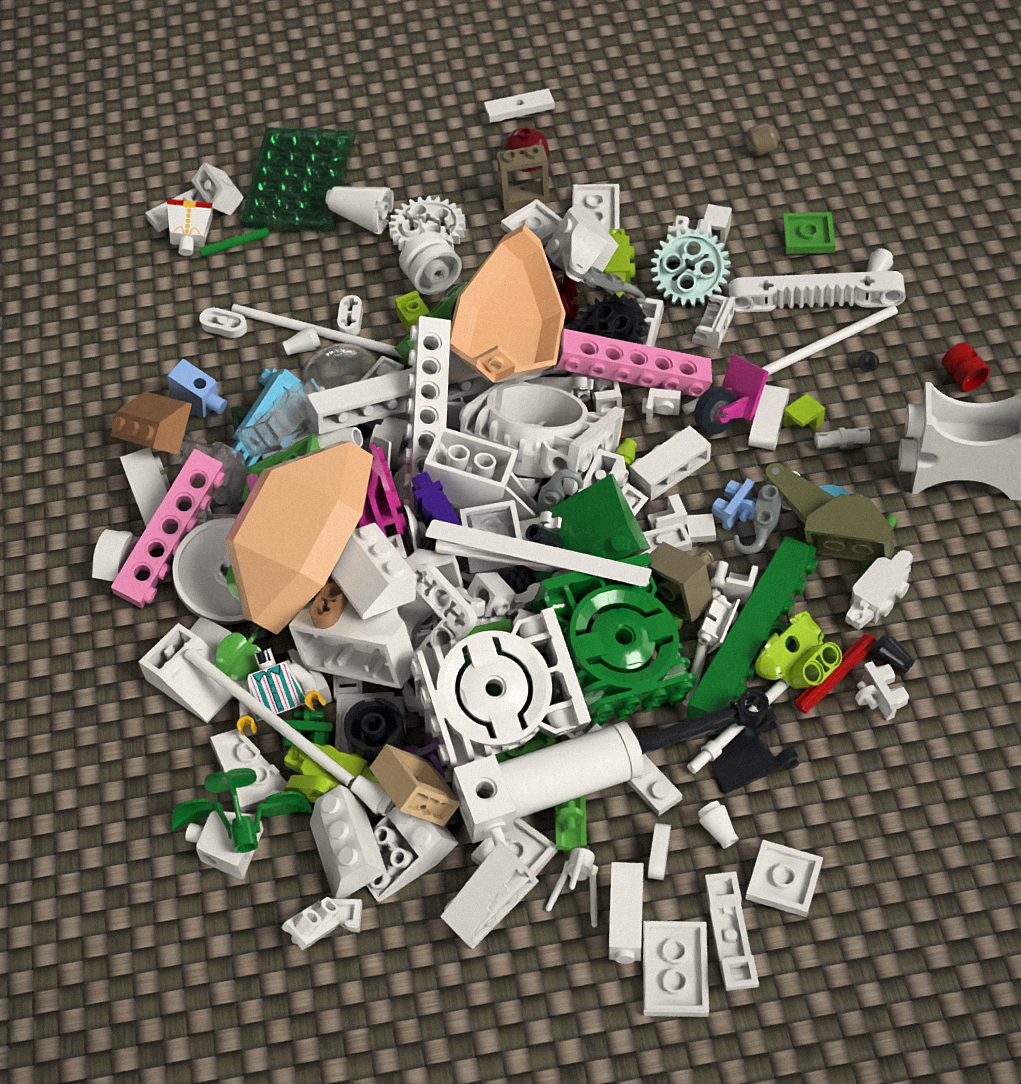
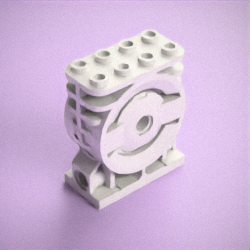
[459,379,625,496]
[410,607,591,770]

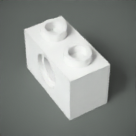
[191,162,244,216]

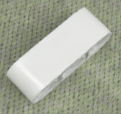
[748,384,790,451]

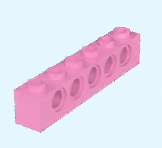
[556,329,712,397]
[111,448,226,609]

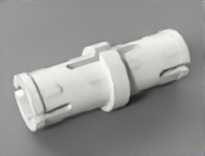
[814,426,870,450]

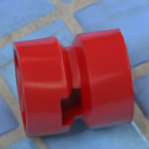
[942,342,991,391]

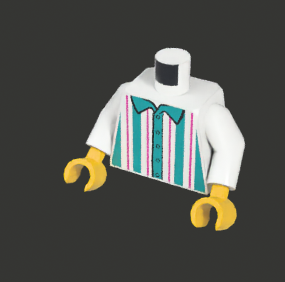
[237,648,326,736]

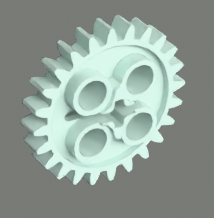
[650,227,731,308]

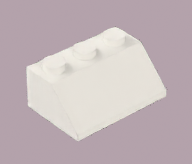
[330,523,416,619]
[310,785,386,899]

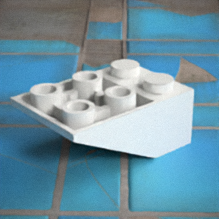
[139,623,245,723]
[366,805,458,902]

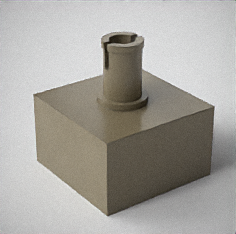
[649,541,714,623]

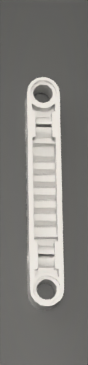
[728,271,906,313]

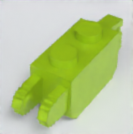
[603,228,635,298]
[284,743,380,789]

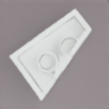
[210,729,287,813]

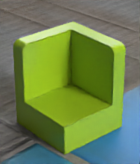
[782,393,825,430]

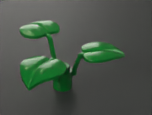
[172,768,312,853]

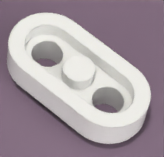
[199,308,247,338]

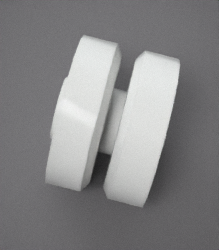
[399,231,462,295]

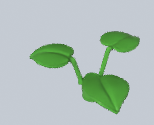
[215,565,315,681]

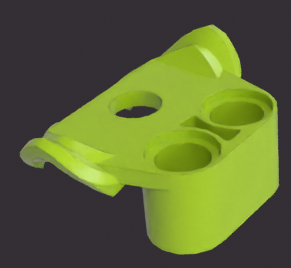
[755,611,842,689]

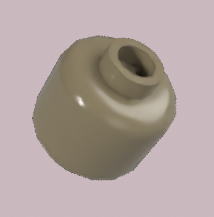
[744,122,780,156]

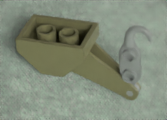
[733,463,895,563]

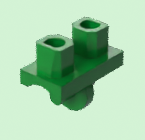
[282,703,336,749]

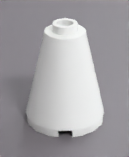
[325,186,394,234]

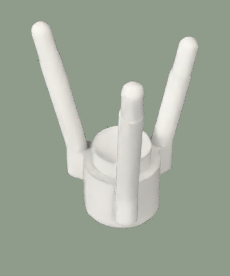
[545,848,598,927]

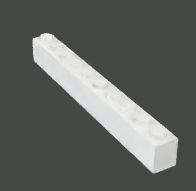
[307,357,560,434]

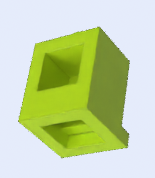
[395,290,430,333]

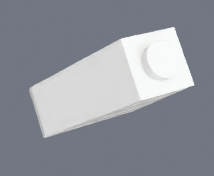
[609,862,643,964]

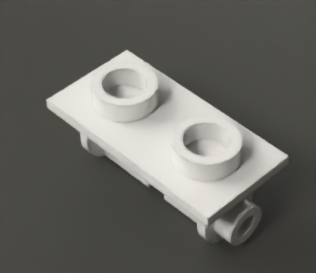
[697,595,740,654]

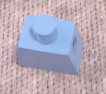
[168,359,227,418]

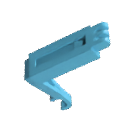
[228,368,305,469]

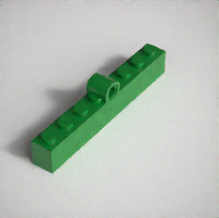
[687,536,818,733]

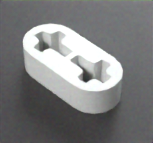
[337,295,363,336]
[648,823,671,880]

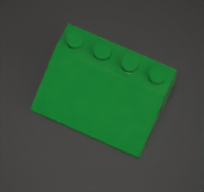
[531,474,650,582]

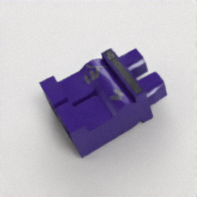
[412,471,462,550]

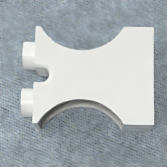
[898,382,1021,500]
[288,547,465,689]

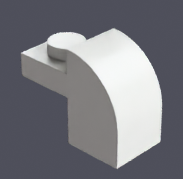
[92,529,141,582]

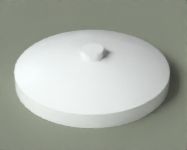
[173,518,249,625]

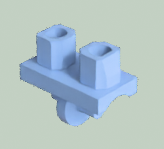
[712,478,757,531]

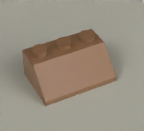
[110,392,192,455]

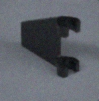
[712,708,799,794]

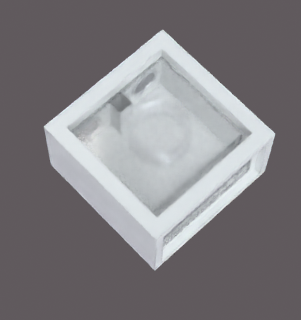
[459,500,523,573]

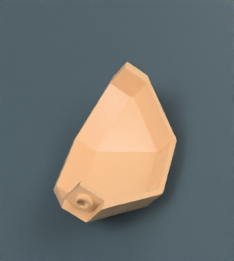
[450,224,565,383]
[225,441,373,635]

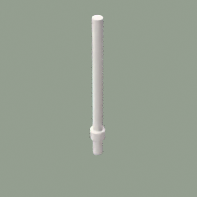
[683,561,728,707]
[687,678,790,774]

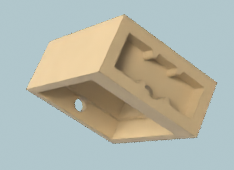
[370,744,461,827]

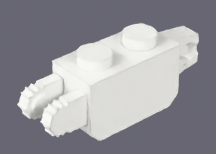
[845,550,913,630]

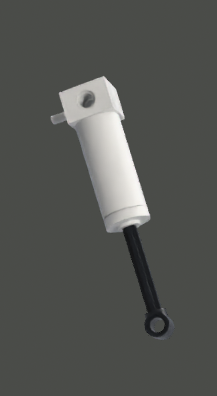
[452,689,769,847]

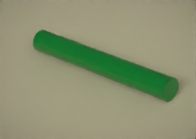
[199,227,270,257]

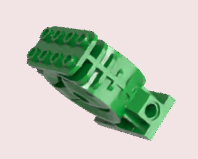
[531,553,697,728]

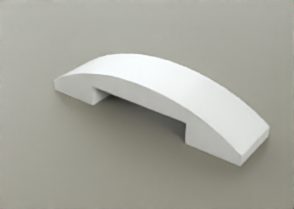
[705,872,759,991]

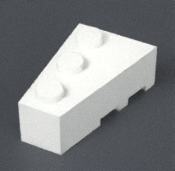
[440,840,539,949]

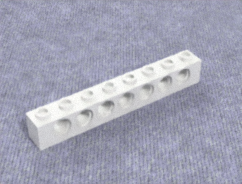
[401,316,451,527]

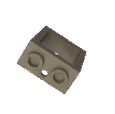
[497,145,550,211]

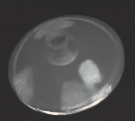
[302,343,376,392]

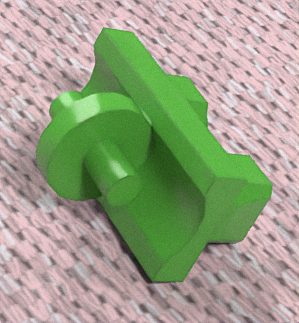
[555,796,587,852]

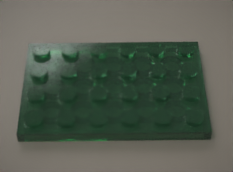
[240,127,356,232]

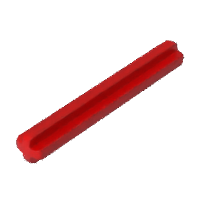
[794,633,877,714]

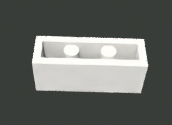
[630,426,711,501]

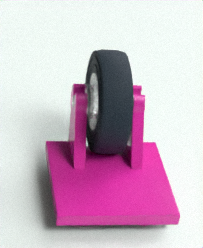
[694,354,769,434]

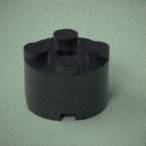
[344,698,407,767]

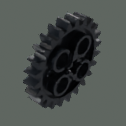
[570,293,648,345]

